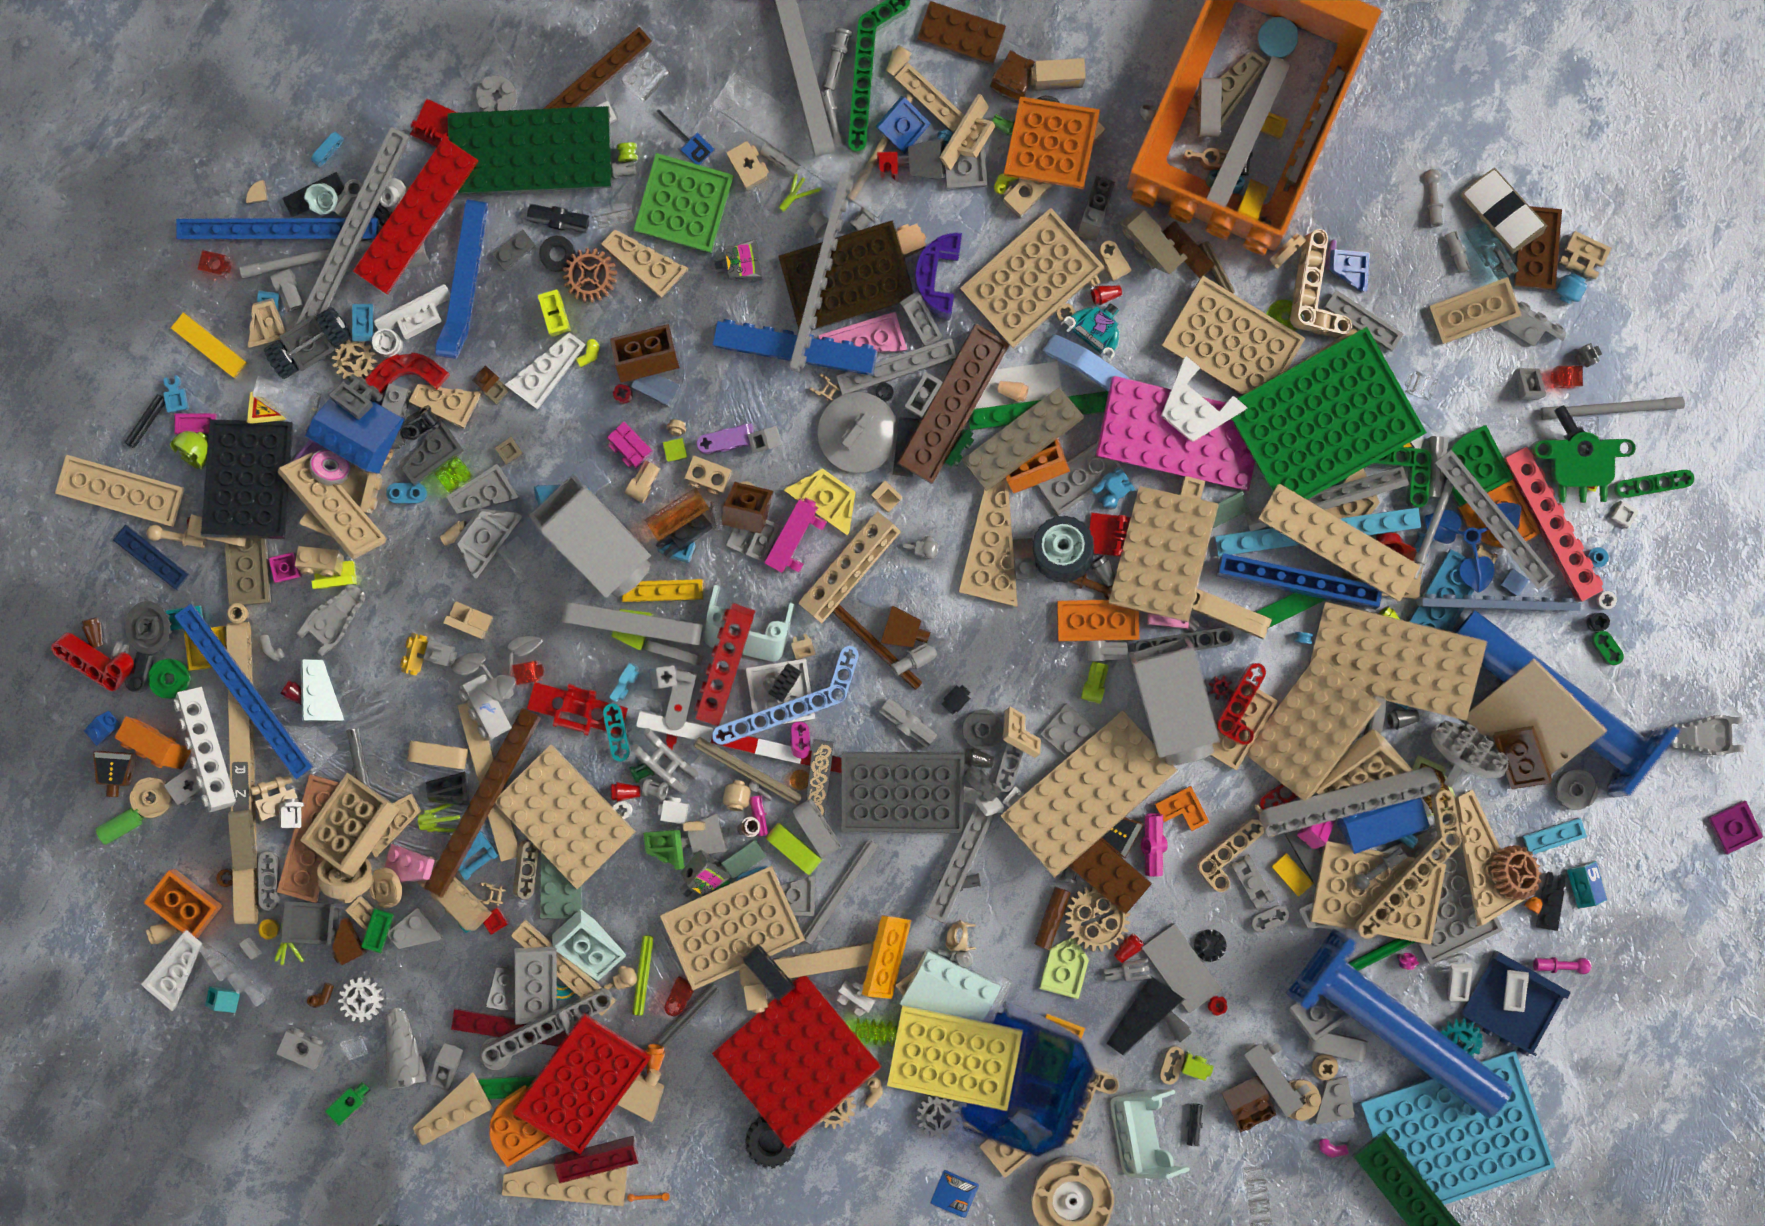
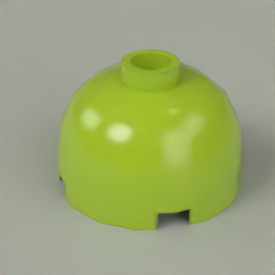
[169,431,208,470]

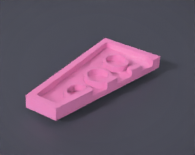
[818,312,907,353]

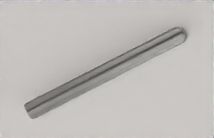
[803,840,878,944]

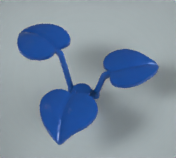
[1425,503,1521,592]

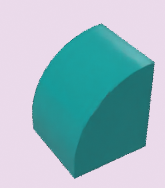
[205,986,240,1013]

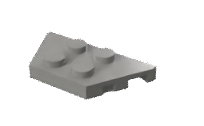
[455,509,522,579]

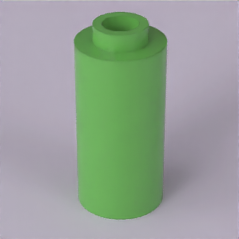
[95,807,143,845]

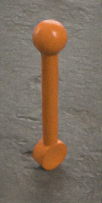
[627,1192,670,1202]

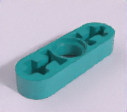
[603,703,630,762]

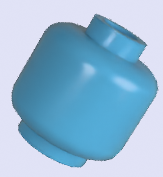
[1557,273,1587,304]

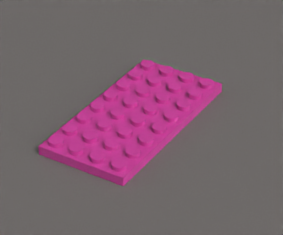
[1096,376,1255,491]

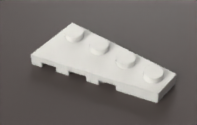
[505,332,586,410]

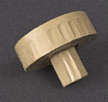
[317,858,372,903]

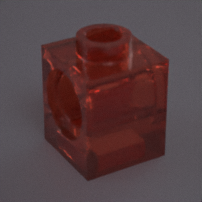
[198,250,232,278]
[1550,366,1583,388]
[512,660,545,685]

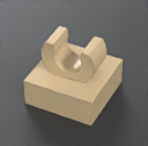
[791,634,816,660]

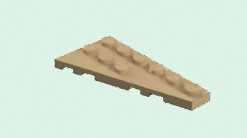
[1454,789,1525,926]
[502,1163,628,1206]

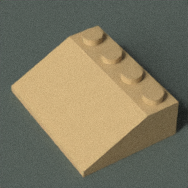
[1315,729,1413,795]
[300,773,400,877]

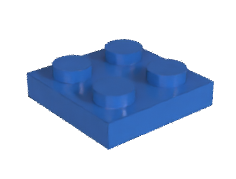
[875,96,931,154]

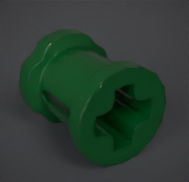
[629,763,655,783]

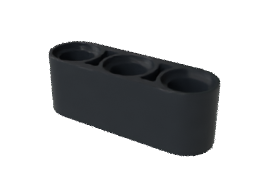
[892,417,920,477]
[742,944,795,1001]

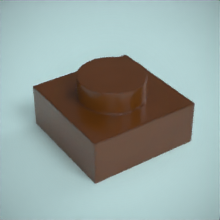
[472,365,499,393]

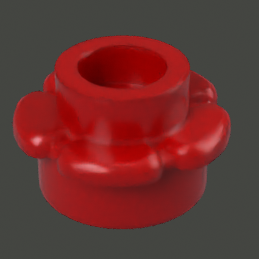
[1208,996,1228,1016]

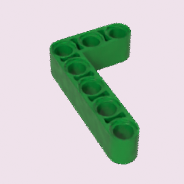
[1370,447,1432,508]

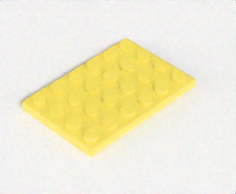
[887,1005,1023,1111]

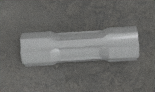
[1428,436,1448,498]

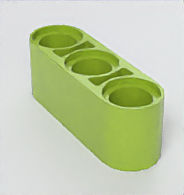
[765,822,823,875]

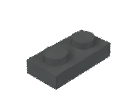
[492,230,536,271]

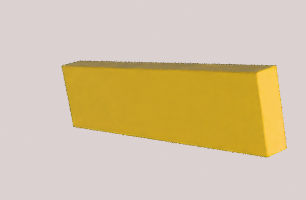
[1237,179,1269,221]
[171,312,247,378]
[622,579,703,602]

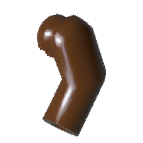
[307,983,334,1008]

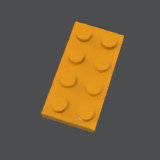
[862,915,912,999]

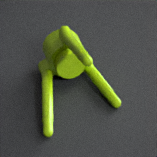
[418,803,461,832]

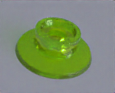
[1266,299,1302,332]

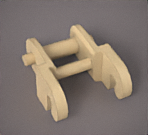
[809,373,840,401]
[478,882,506,906]

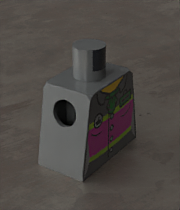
[714,239,762,280]
[679,849,731,897]

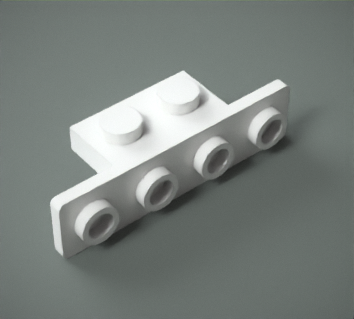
[374,284,451,340]

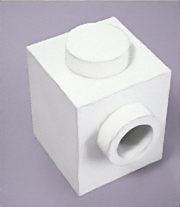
[658,796,689,824]

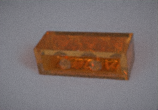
[644,488,709,541]

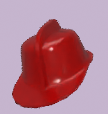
[1376,532,1417,562]

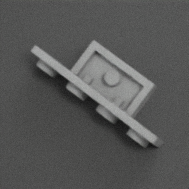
[1500,301,1566,346]

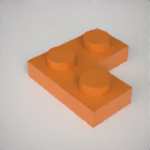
[1155,786,1209,831]

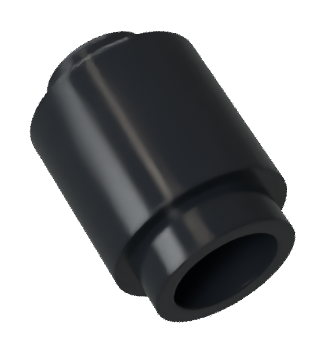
[941,685,971,715]

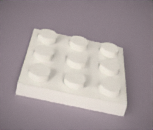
[746,659,816,727]

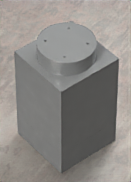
[529,473,651,598]
[1129,637,1219,765]

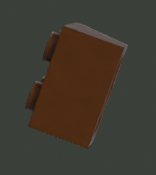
[1222,1075,1276,1133]

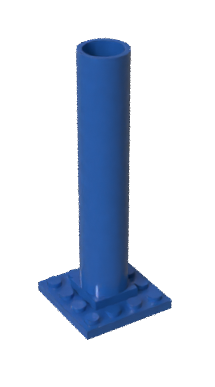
[1455,610,1681,798]
[1286,929,1512,1118]

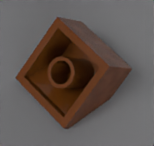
[722,482,773,534]

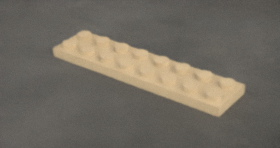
[1258,484,1420,602]

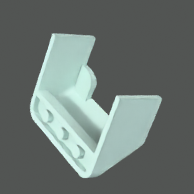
[704,585,795,662]
[1110,1089,1189,1179]

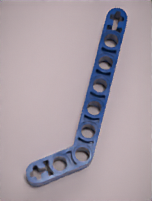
[435,199,488,359]

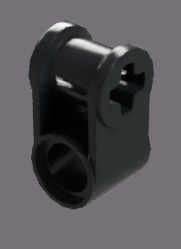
[401,405,442,440]

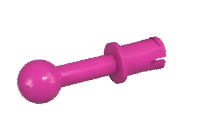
[1533,957,1592,974]

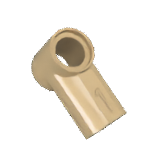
[625,460,661,503]

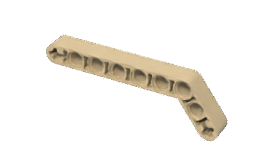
[1354,789,1461,939]

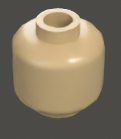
[723,780,751,811]

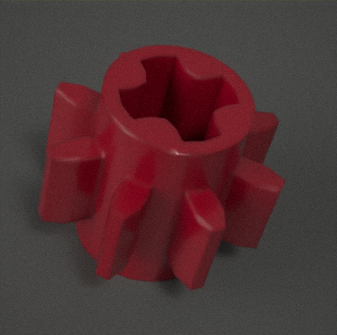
[1208,675,1233,700]

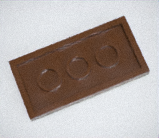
[917,1,1006,65]
[1513,206,1562,290]
[1069,839,1152,914]

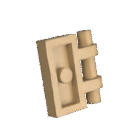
[1559,231,1611,280]
[250,775,299,821]

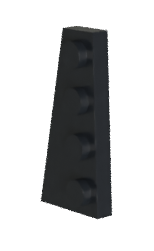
[1106,976,1186,1056]

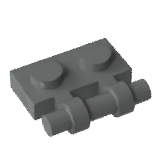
[329,374,383,420]

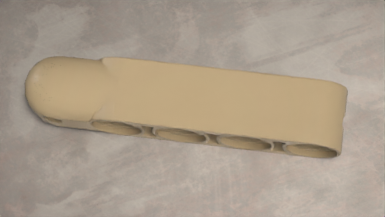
[1192,589,1272,639]

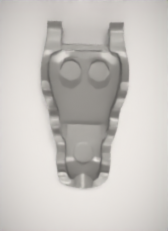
[296,584,365,656]
[1669,715,1744,755]

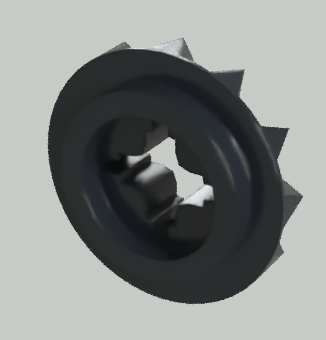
[1194,929,1227,962]

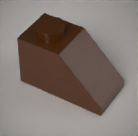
[332,917,367,966]

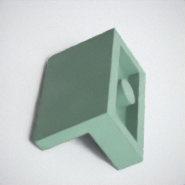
[1213,491,1250,528]
[721,839,767,879]

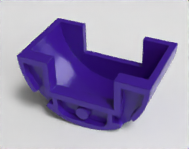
[915,233,962,321]

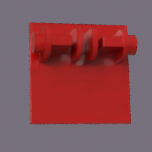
[410,99,458,147]
[1089,512,1131,557]

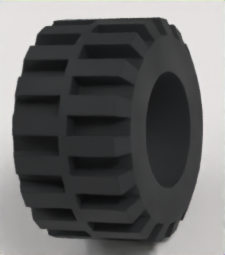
[745,1117,797,1169]

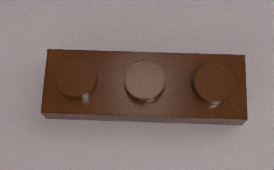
[1162,221,1216,278]

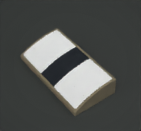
[1460,167,1547,254]

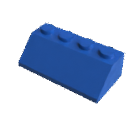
[1337,797,1430,854]

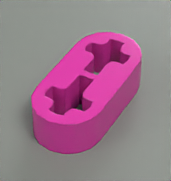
[790,722,811,759]

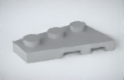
[781,875,815,916]

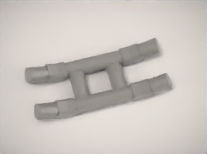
[631,728,700,795]

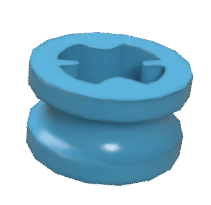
[1294,632,1314,644]

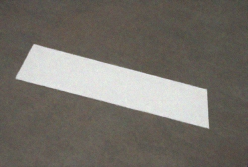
[940,361,1062,409]

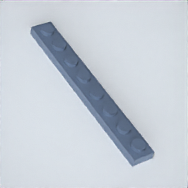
[1416,594,1581,611]

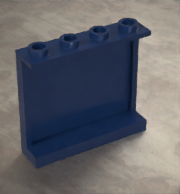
[1460,950,1571,1057]

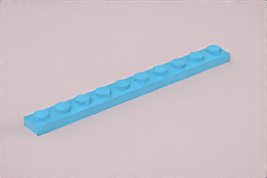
[1215,507,1421,556]

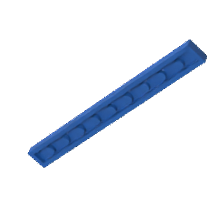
[176,218,378,239]
[175,604,314,779]

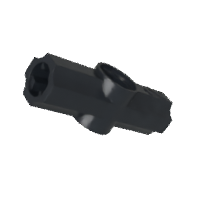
[527,204,590,234]

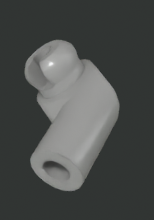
[258,635,284,661]

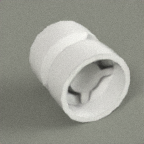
[372,328,403,358]

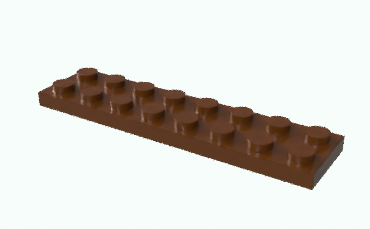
[897,323,1010,484]

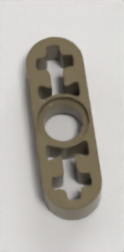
[513,840,539,900]

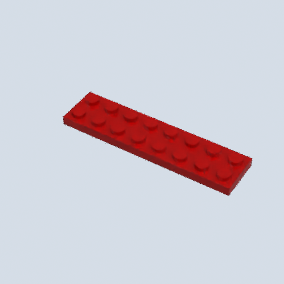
[353,137,479,295]

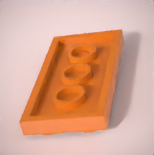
[1057,600,1140,641]

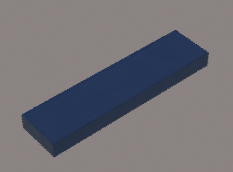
[113,525,190,590]

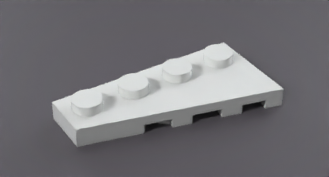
[141,930,202,1011]

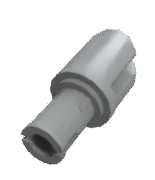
[891,643,937,676]
[1104,958,1151,982]

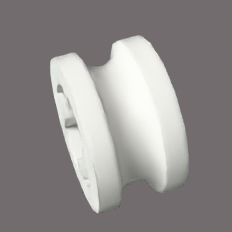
[1596,591,1617,610]

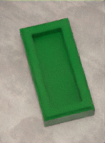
[361,908,394,954]

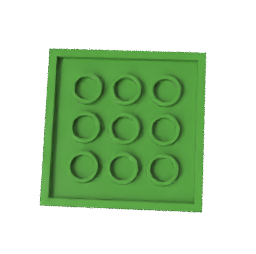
[634,153,734,253]

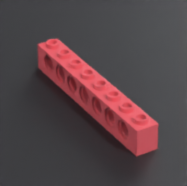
[1504,447,1603,602]

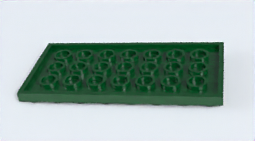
[448,106,612,195]

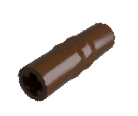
[1034,886,1071,950]

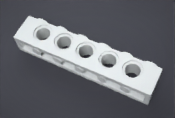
[173,687,236,812]

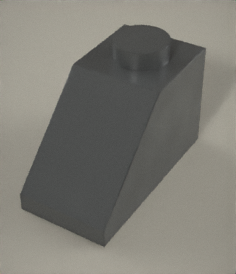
[1012,538,1037,580]

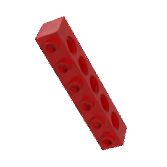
[694,603,756,726]

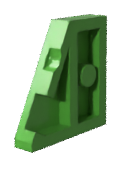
[643,829,685,870]

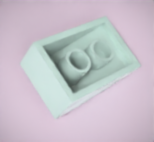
[552,909,626,981]

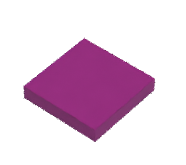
[1708,800,1763,855]

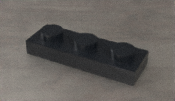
[282,172,344,217]

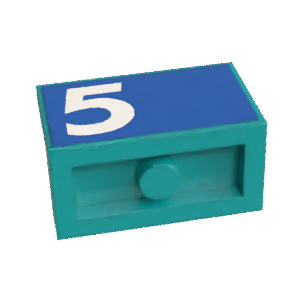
[1567,861,1607,909]

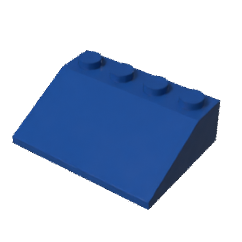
[305,398,404,474]

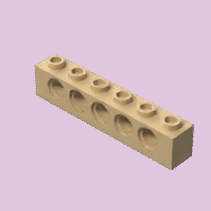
[1003,122,1106,218]
[798,511,901,623]

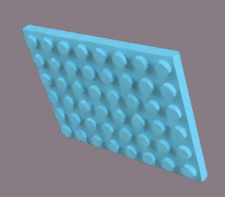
[1360,1050,1555,1220]

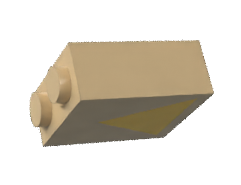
[1030,58,1086,90]

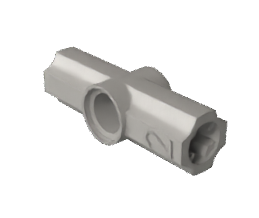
[879,698,938,748]

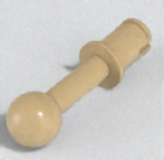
[147,525,207,548]

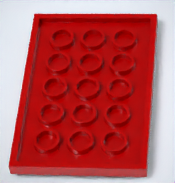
[512,1013,651,1154]

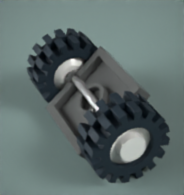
[264,307,351,379]

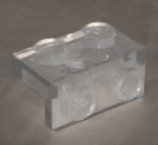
[621,52,671,102]

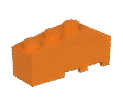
[1006,438,1070,494]
[114,716,191,770]

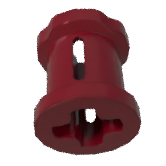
[613,384,633,404]

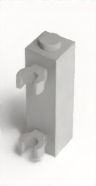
[1244,1042,1311,1117]

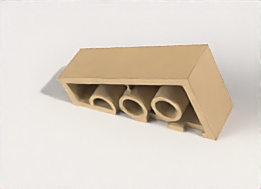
[417,856,492,931]

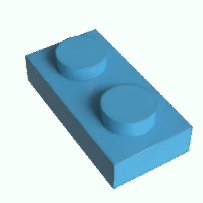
[352,304,373,341]

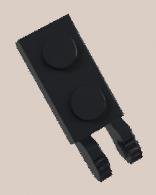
[656,511,713,558]
[1536,872,1566,931]

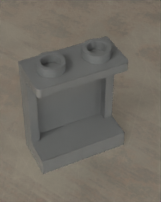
[281,901,338,945]

